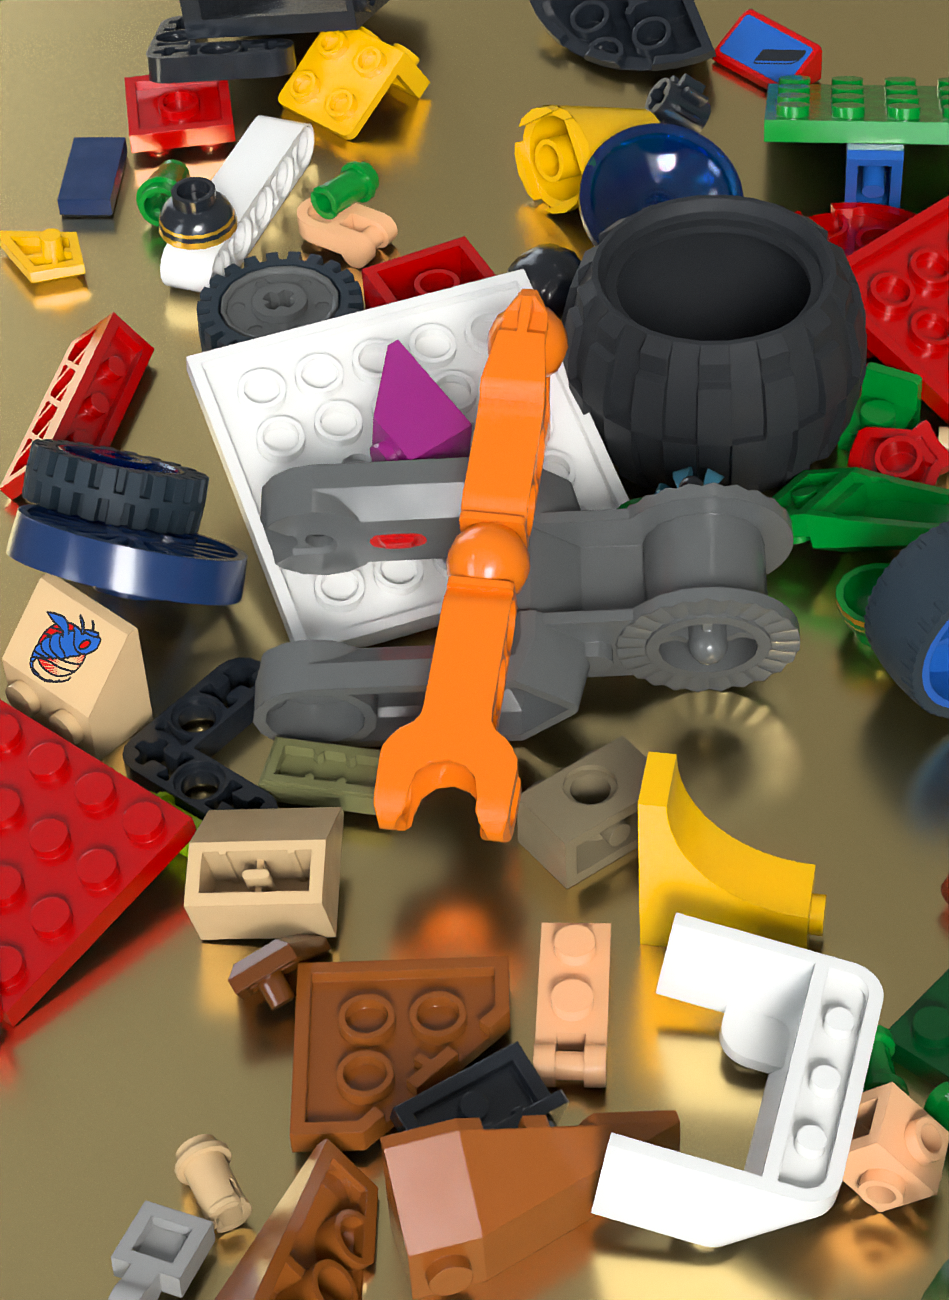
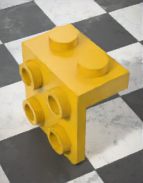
[278,26,430,140]

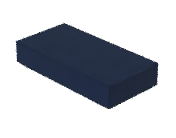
[57,137,128,215]

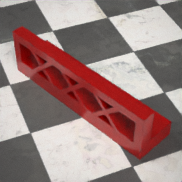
[0,312,154,500]

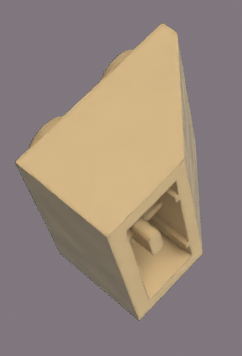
[184,807,344,940]

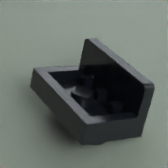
[390,1041,570,1132]

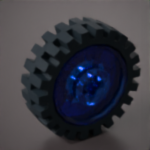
[22,439,209,535]

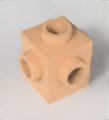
[842,1082,949,1212]

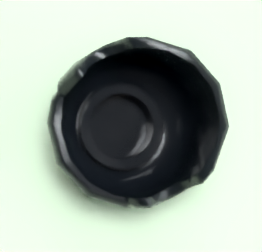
[506,243,581,320]

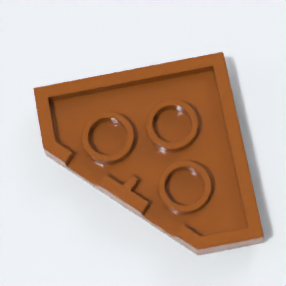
[290,956,511,1153]

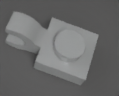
[108,1200,215,1300]

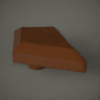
[228,933,333,1010]

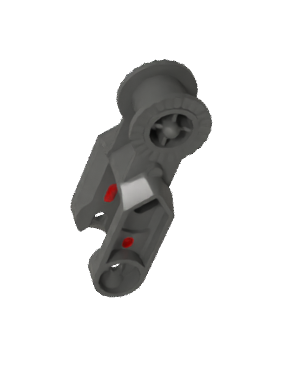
[253,457,800,747]

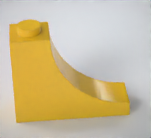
[638,751,827,950]

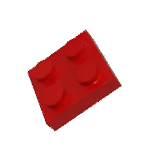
[124,75,236,153]

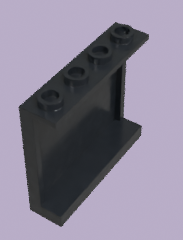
[179,0,389,40]

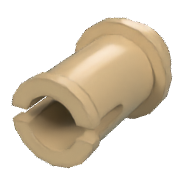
[174,1134,252,1233]

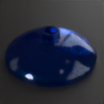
[578,123,744,246]

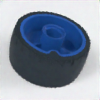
[864,521,949,718]

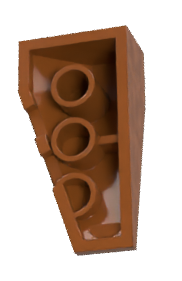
[380,1110,680,1300]
[214,1138,378,1300]

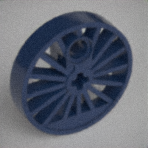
[6,504,248,605]

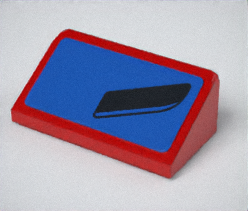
[712,9,822,90]

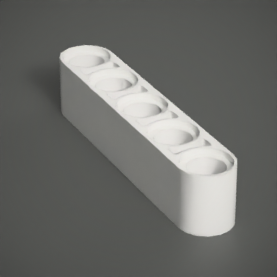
[160,115,315,292]

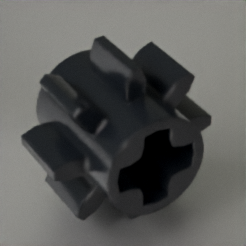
[645,73,711,142]

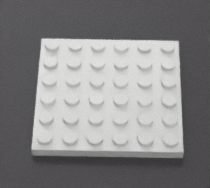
[186,269,629,648]

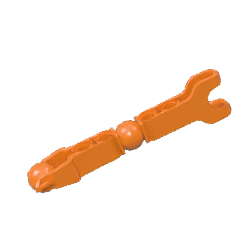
[374,289,568,843]

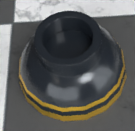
[159,177,237,250]

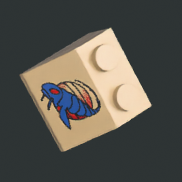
[2,573,153,760]

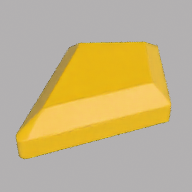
[0,228,85,284]

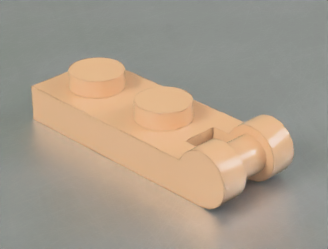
[533,922,611,1088]

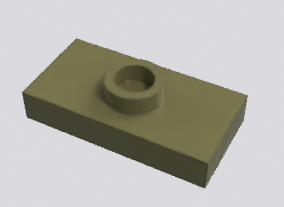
[258,737,381,815]

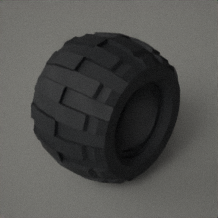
[562,195,867,492]

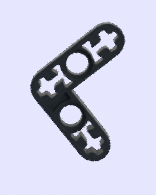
[146,15,297,83]
[122,657,278,821]

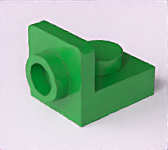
[838,362,922,451]

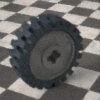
[197,251,365,352]

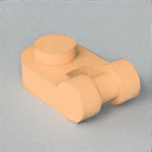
[297,197,398,269]

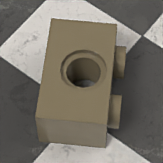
[517,735,647,889]

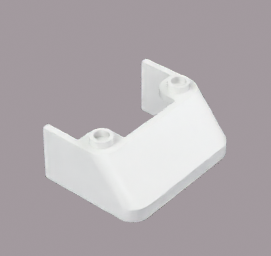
[591,912,884,1247]

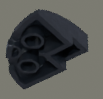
[529,0,716,71]

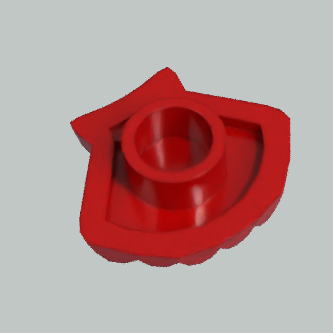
[847,420,949,486]

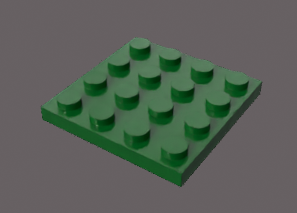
[764,75,949,145]

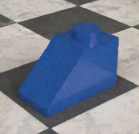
[844,143,904,208]

